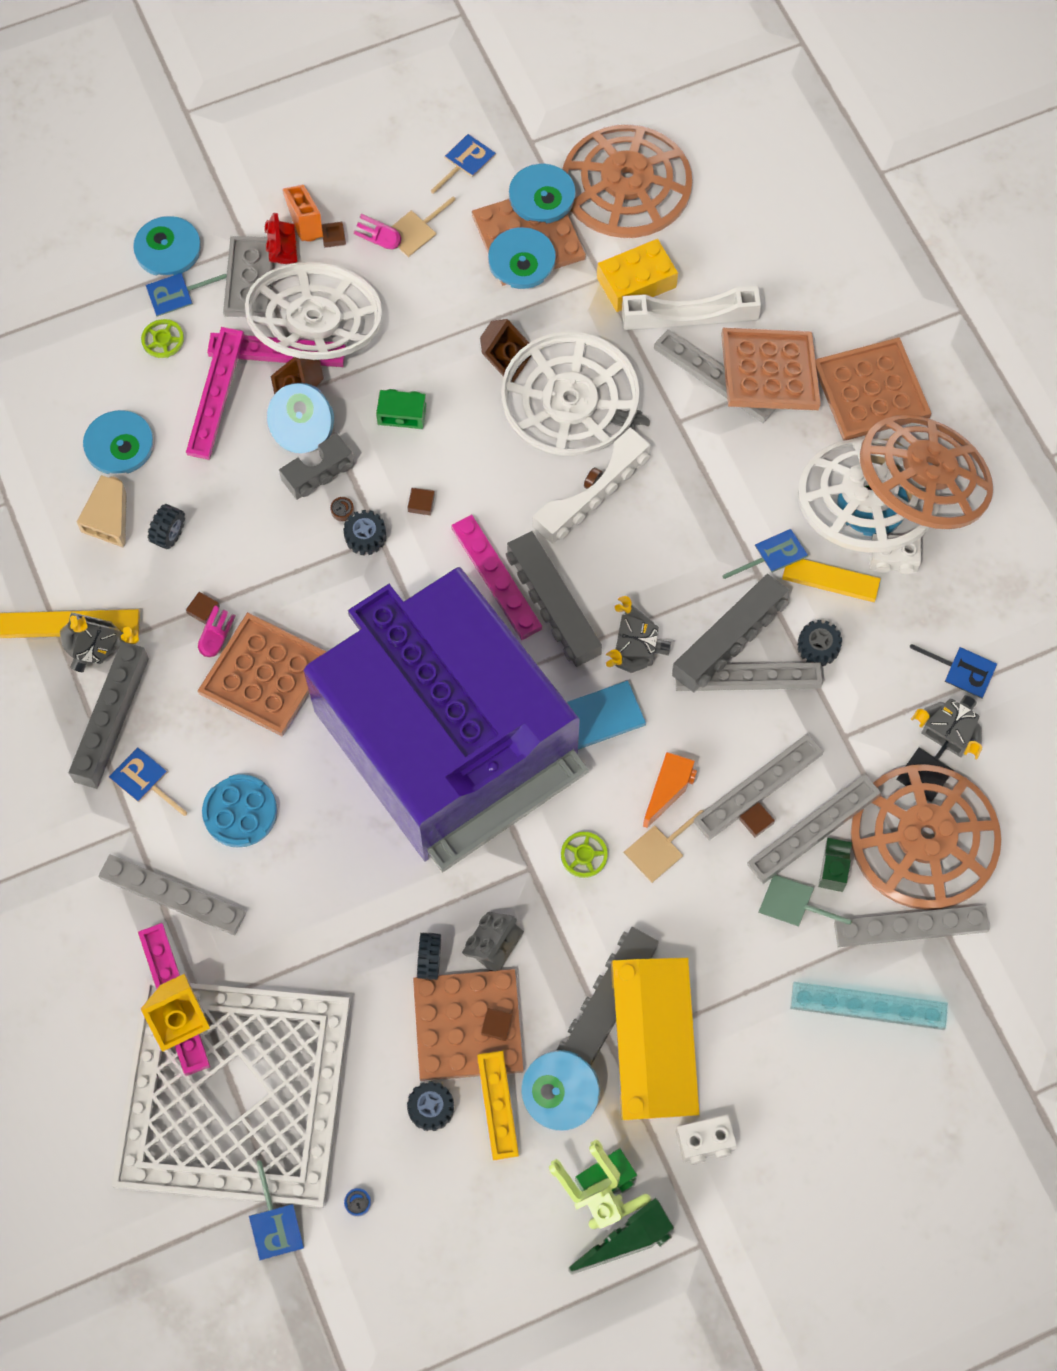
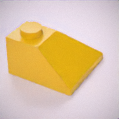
[140,973,210,1052]

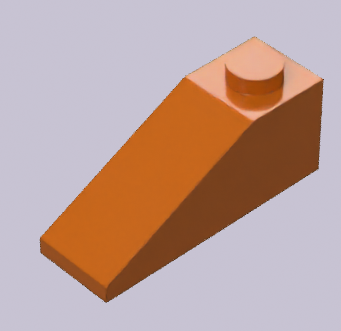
[283,184,323,241]
[643,752,697,828]

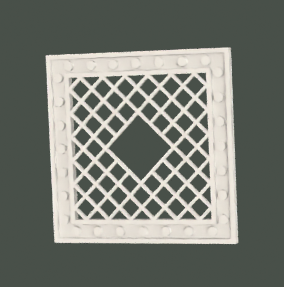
[112,979,350,1208]

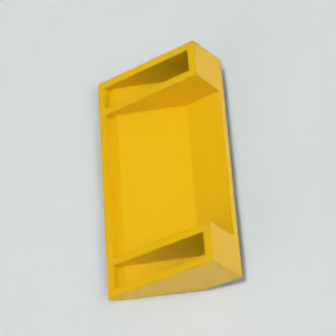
[611,958,699,1120]

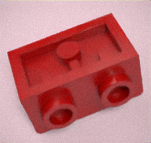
[264,213,297,265]

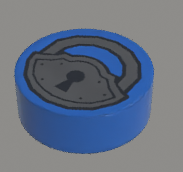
[344,1188,371,1217]

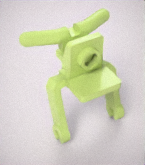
[549,1140,651,1229]

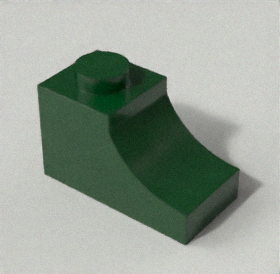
[818,837,852,892]

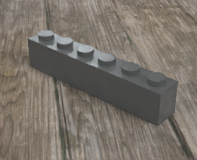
[505,531,602,667]
[672,574,789,693]
[68,641,149,789]
[557,927,659,1066]

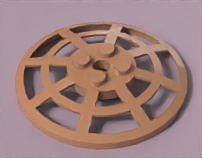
[563,125,692,238]
[860,415,993,529]
[850,765,1001,910]

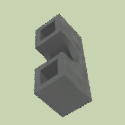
[279,433,354,500]

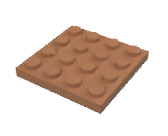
[472,199,585,286]
[721,328,821,410]
[815,337,932,441]
[198,612,326,736]
[413,969,524,1081]

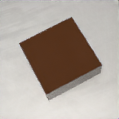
[322,221,346,248]
[407,488,435,516]
[186,592,220,625]
[739,802,775,838]
[481,1008,513,1041]

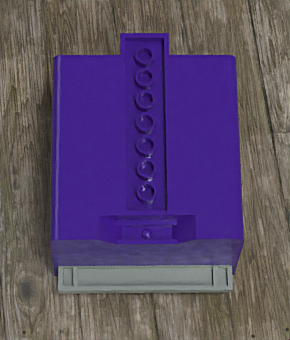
[304,567,589,873]

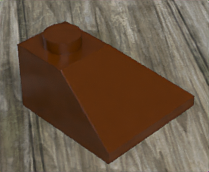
[480,319,531,383]
[270,357,324,395]

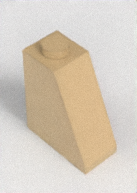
[77,475,126,547]

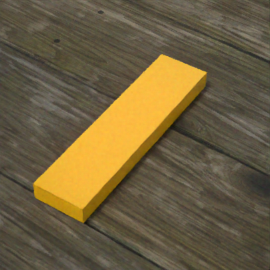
[782,559,881,602]
[477,1051,519,1160]

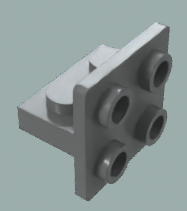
[462,912,524,971]

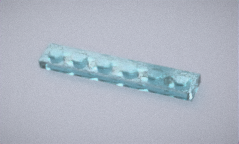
[790,982,948,1030]

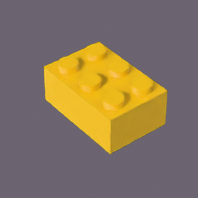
[597,238,678,312]

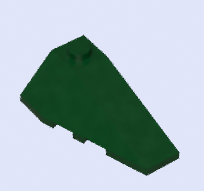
[568,1198,674,1275]

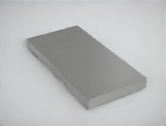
[223,236,274,318]

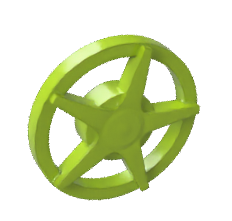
[141,319,184,358]
[561,832,608,878]

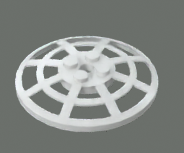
[245,262,382,360]
[501,332,639,456]
[798,438,940,552]

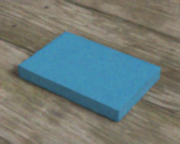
[567,681,646,750]

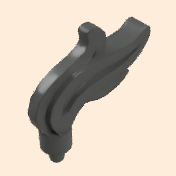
[611,409,650,430]

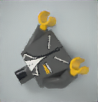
[606,596,671,673]
[60,612,139,673]
[911,695,982,760]

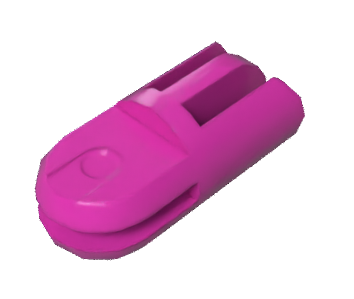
[353,214,401,250]
[198,606,236,658]

